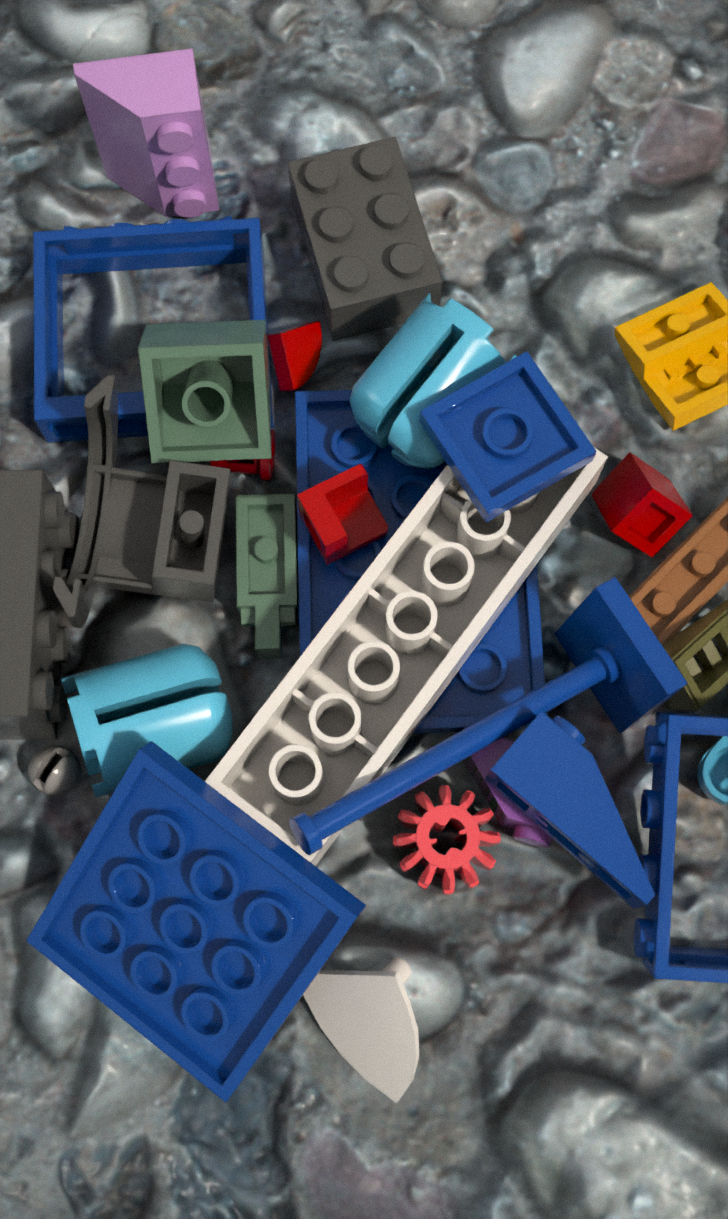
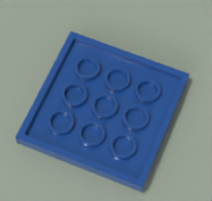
[26,741,366,1103]

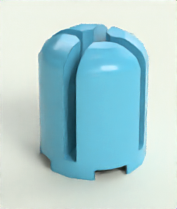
[350,293,517,470]
[61,643,233,798]

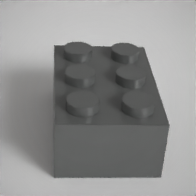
[288,137,442,341]

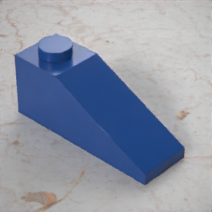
[485,711,655,909]

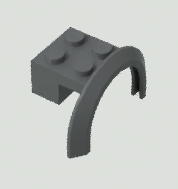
[53,375,230,628]

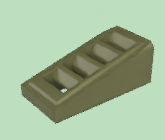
[662,599,728,711]

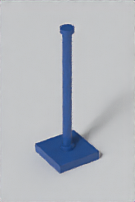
[289,577,688,855]

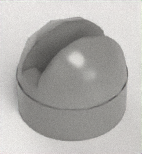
[28,745,81,797]

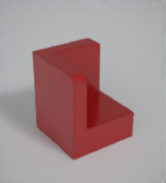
[592,452,693,557]
[297,464,388,565]

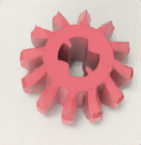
[393,785,501,895]

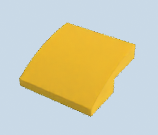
[614,282,728,431]

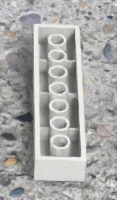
[205,447,608,866]

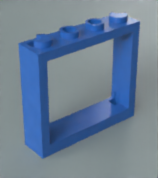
[33,216,274,443]
[633,711,728,983]

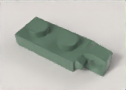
[236,494,298,659]

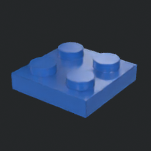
[419,351,597,522]

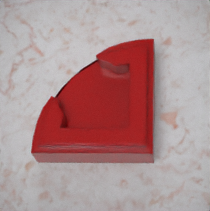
[267,321,322,391]

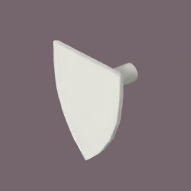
[304,957,419,1103]

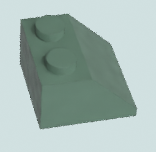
[138,320,272,463]

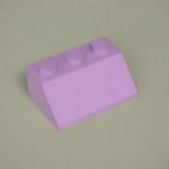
[73,48,219,218]

